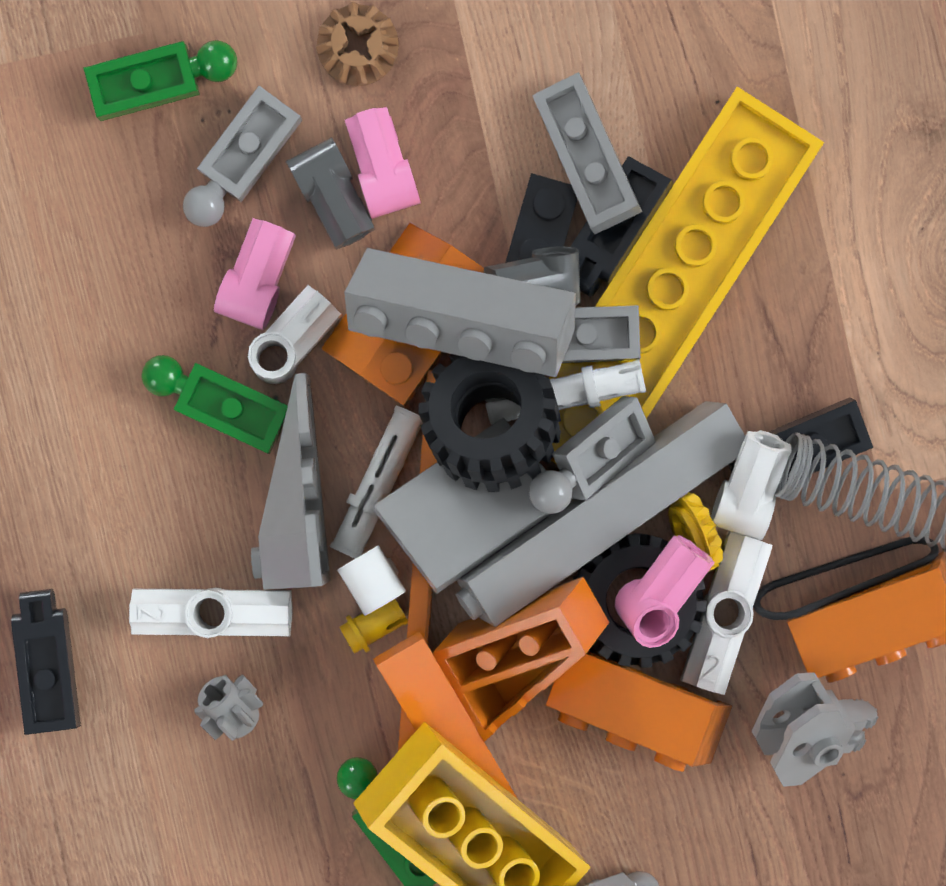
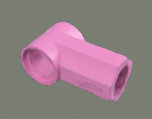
[345,107,421,219]
[214,218,296,330]
[615,535,715,648]

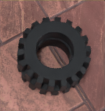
[419,354,561,492]
[573,533,707,668]

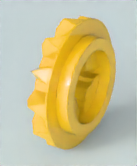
[668,492,723,571]

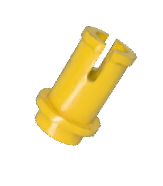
[339,599,408,654]

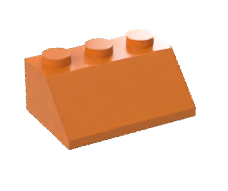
[321,223,484,408]

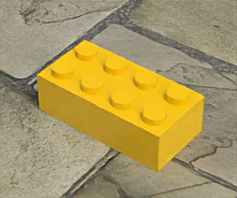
[353,722,591,886]

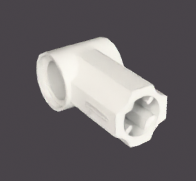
[248,285,342,384]
[711,430,791,541]
[338,545,406,616]

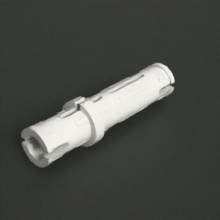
[485,359,646,425]
[330,405,423,559]

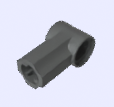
[286,137,375,250]
[484,246,581,305]

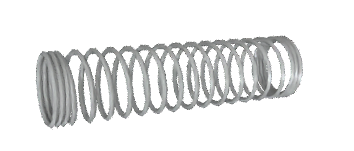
[774,432,946,552]

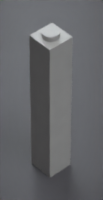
[456,401,745,627]

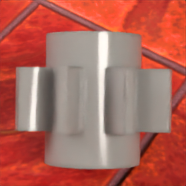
[194,675,263,741]

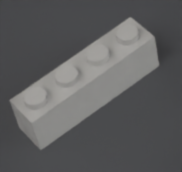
[344,248,576,377]

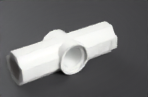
[680,531,773,695]
[129,587,292,638]

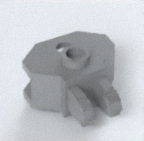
[752,672,879,787]

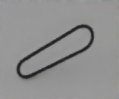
[753,536,939,620]

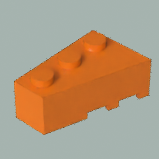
[787,552,946,683]
[432,577,610,742]
[545,651,733,772]

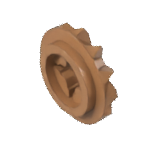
[316,2,399,86]

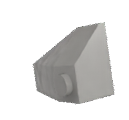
[251,373,331,590]

